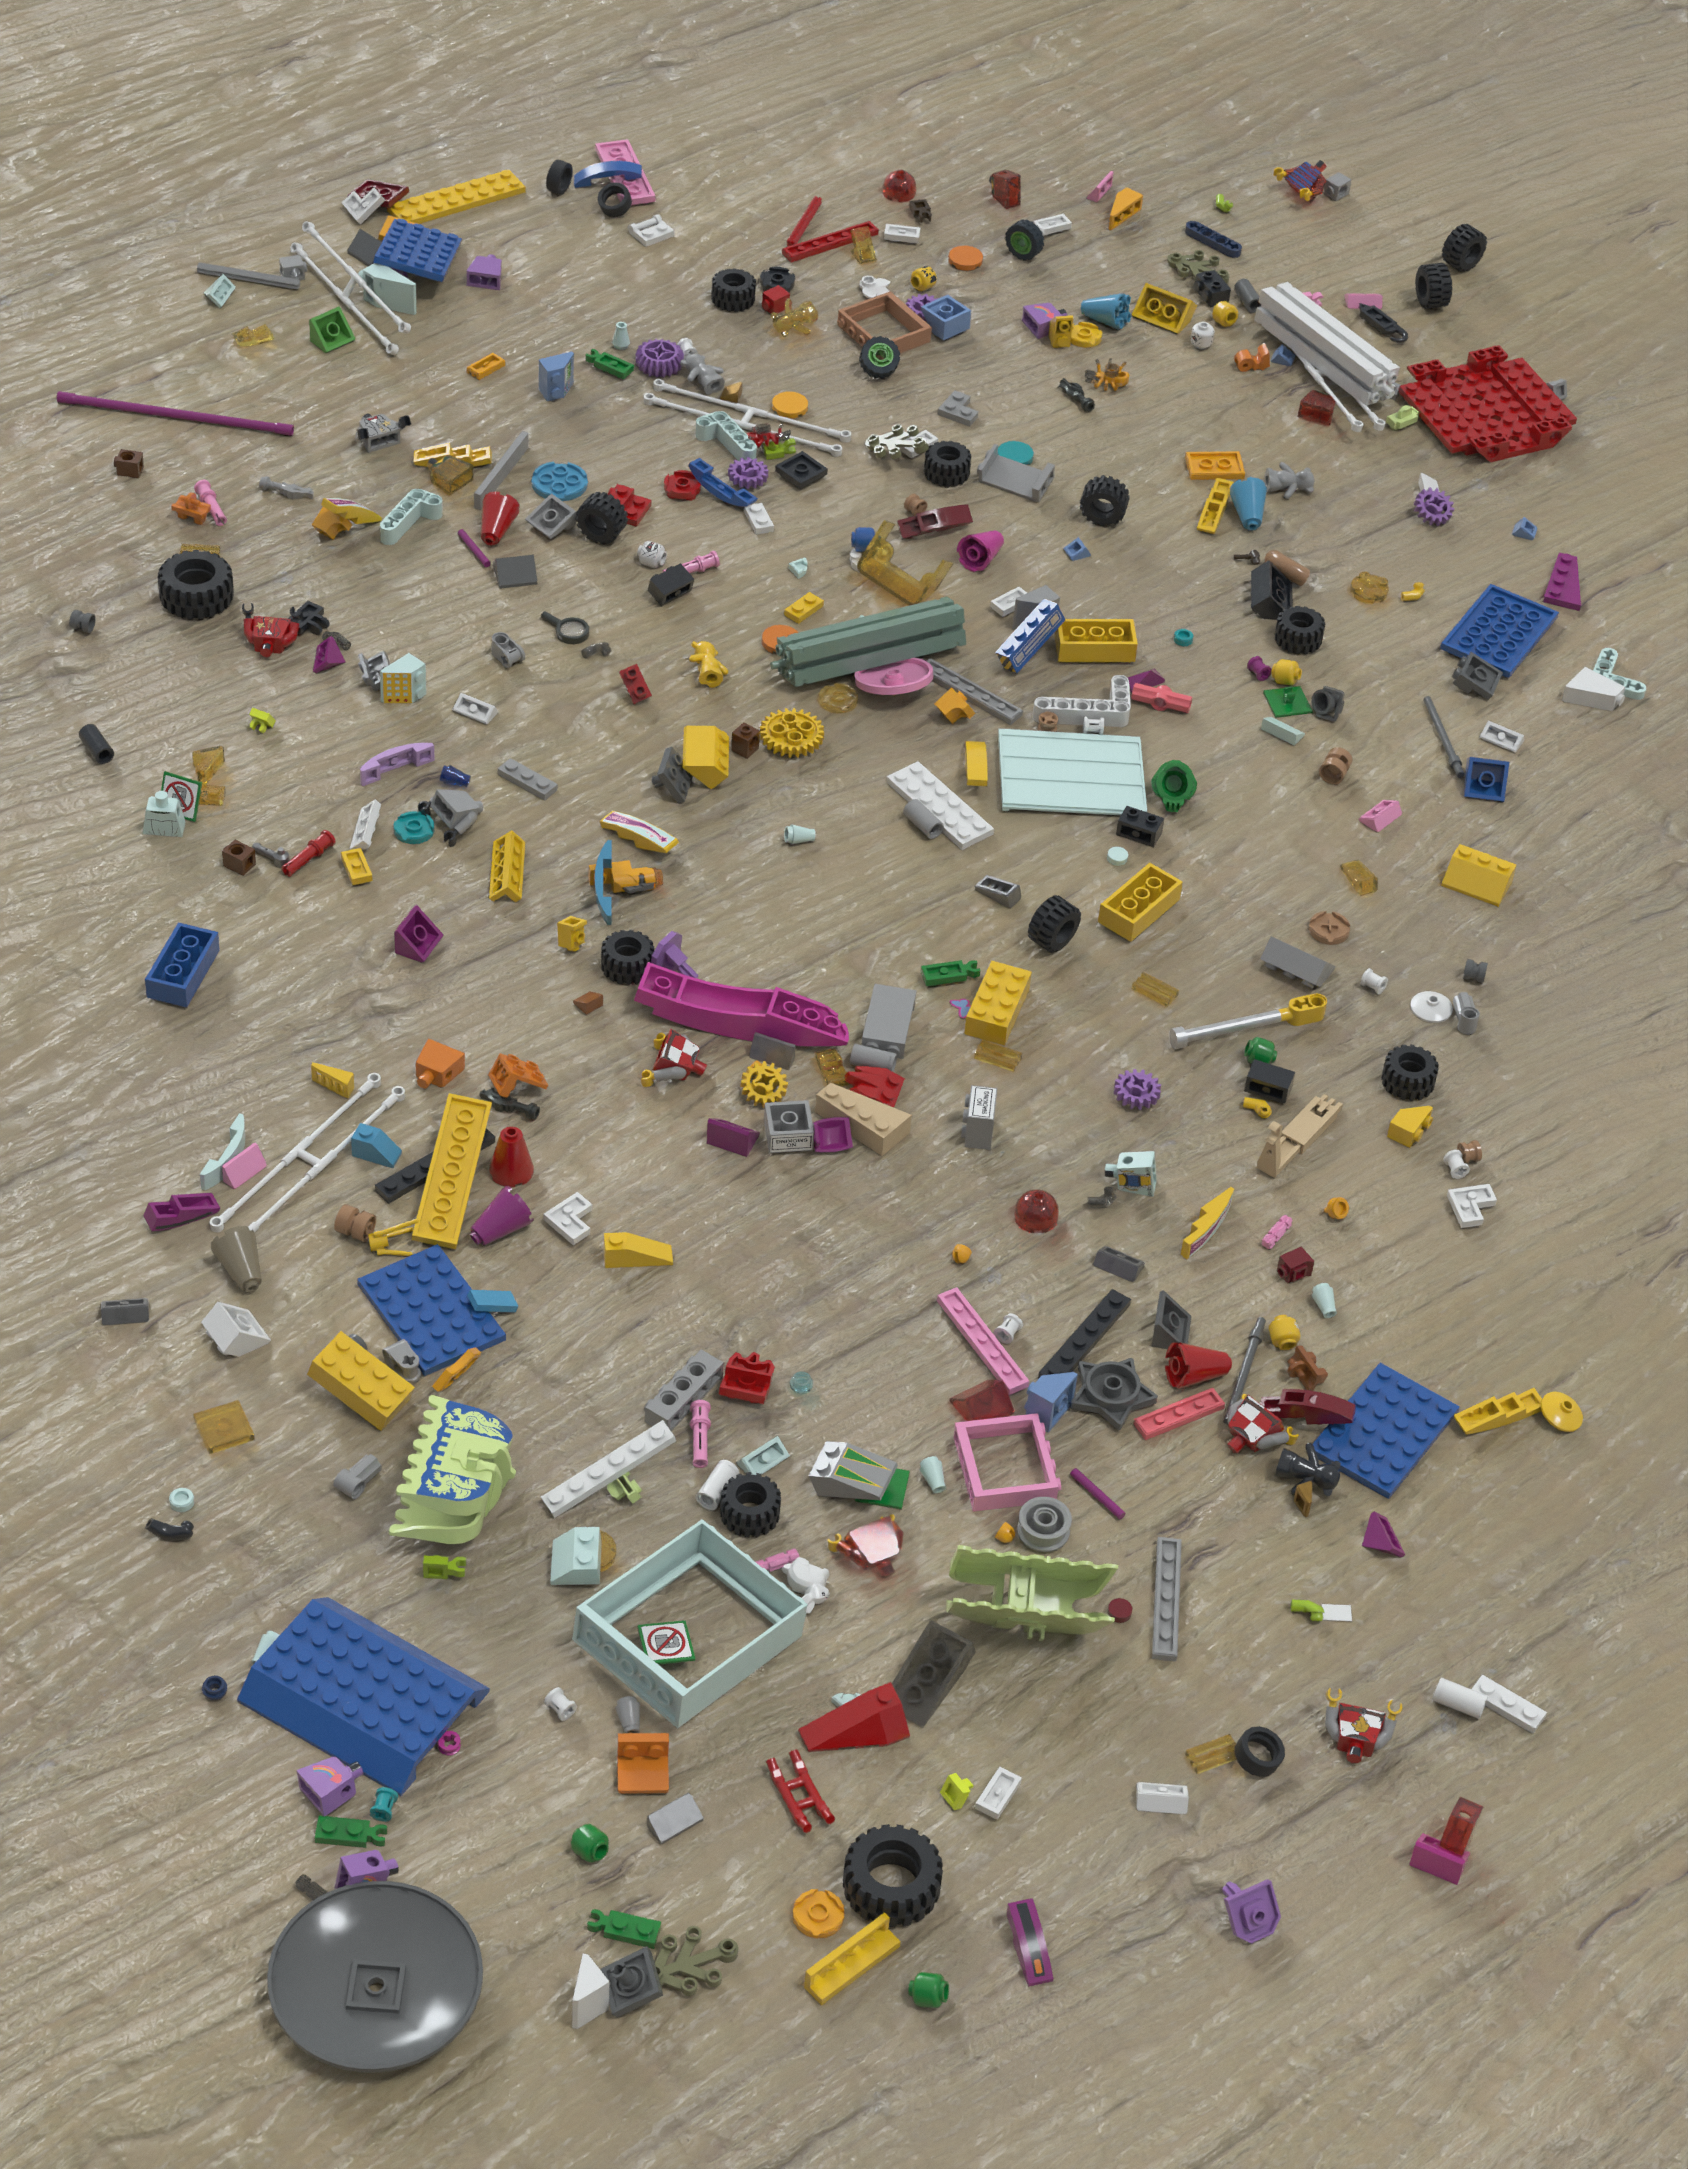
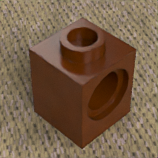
[114,449,144,478]
[731,723,760,759]
[222,840,256,876]

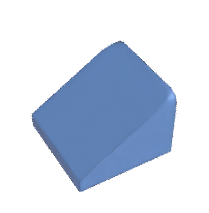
[1271,345,1295,366]
[1512,517,1538,540]
[1063,537,1091,561]

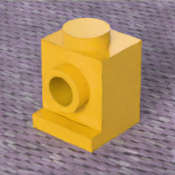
[557,916,587,951]

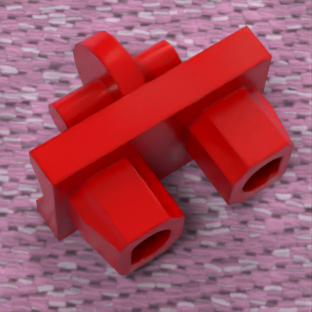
[619,664,652,704]

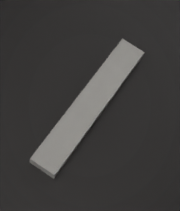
[474,431,528,510]
[927,658,1023,725]
[1152,1537,1182,1662]

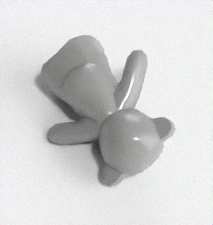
[680,353,725,395]
[1264,462,1315,499]

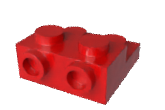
[608,484,652,527]

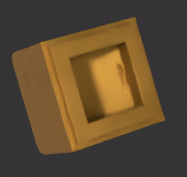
[720,382,743,403]
[1293,1481,1312,1517]

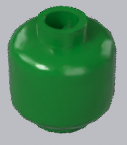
[1244,1037,1277,1064]
[571,1824,609,1863]
[908,1972,949,2008]

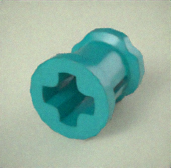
[370,1787,398,1822]

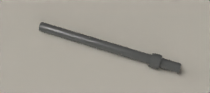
[1423,696,1465,778]
[1223,1317,1266,1425]

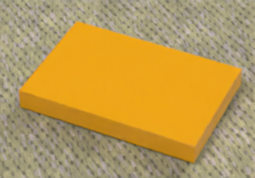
[1185,451,1245,480]

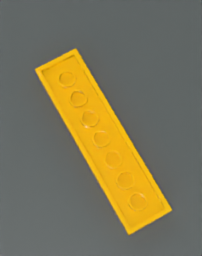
[387,170,526,224]
[411,1093,492,1249]

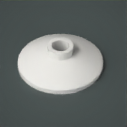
[1410,991,1453,1023]

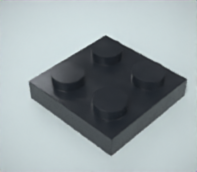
[775,451,828,489]

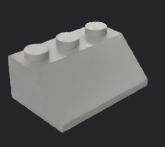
[1260,936,1336,988]

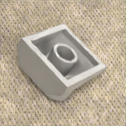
[525,493,577,539]

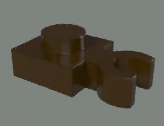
[909,199,932,223]

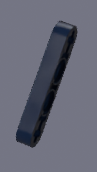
[1185,221,1242,258]

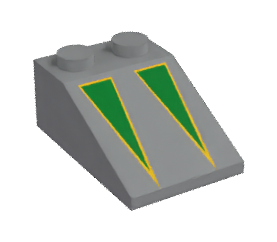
[809,1441,898,1500]

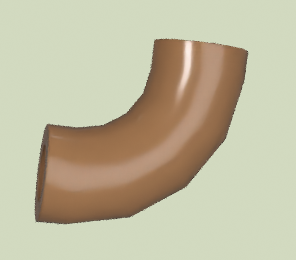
[1265,550,1310,586]

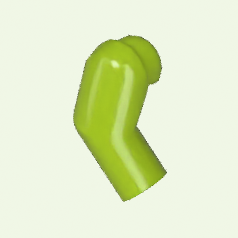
[1216,194,1233,212]
[1290,1599,1325,1621]

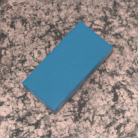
[467,1290,518,1312]

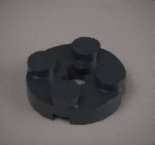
[760,267,795,293]

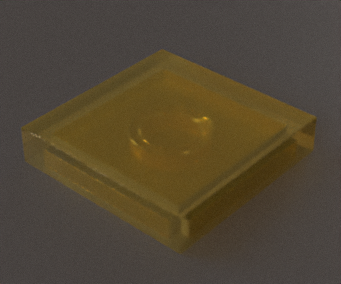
[193,1400,255,1454]

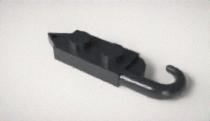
[1359,303,1409,343]

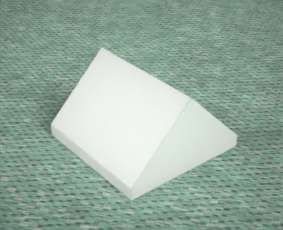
[572,1954,609,2029]

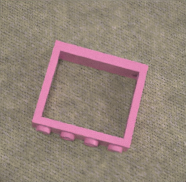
[953,1413,1061,1512]

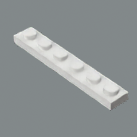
[541,1420,676,1518]

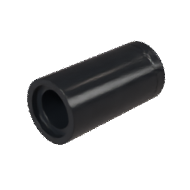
[79,724,114,764]

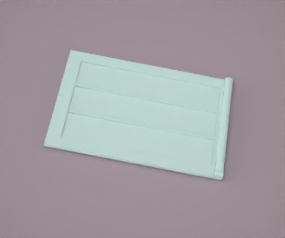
[998,728,1147,815]

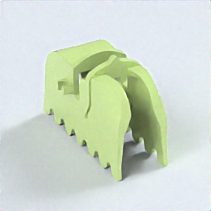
[946,1545,1118,1641]

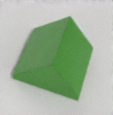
[309,306,356,353]

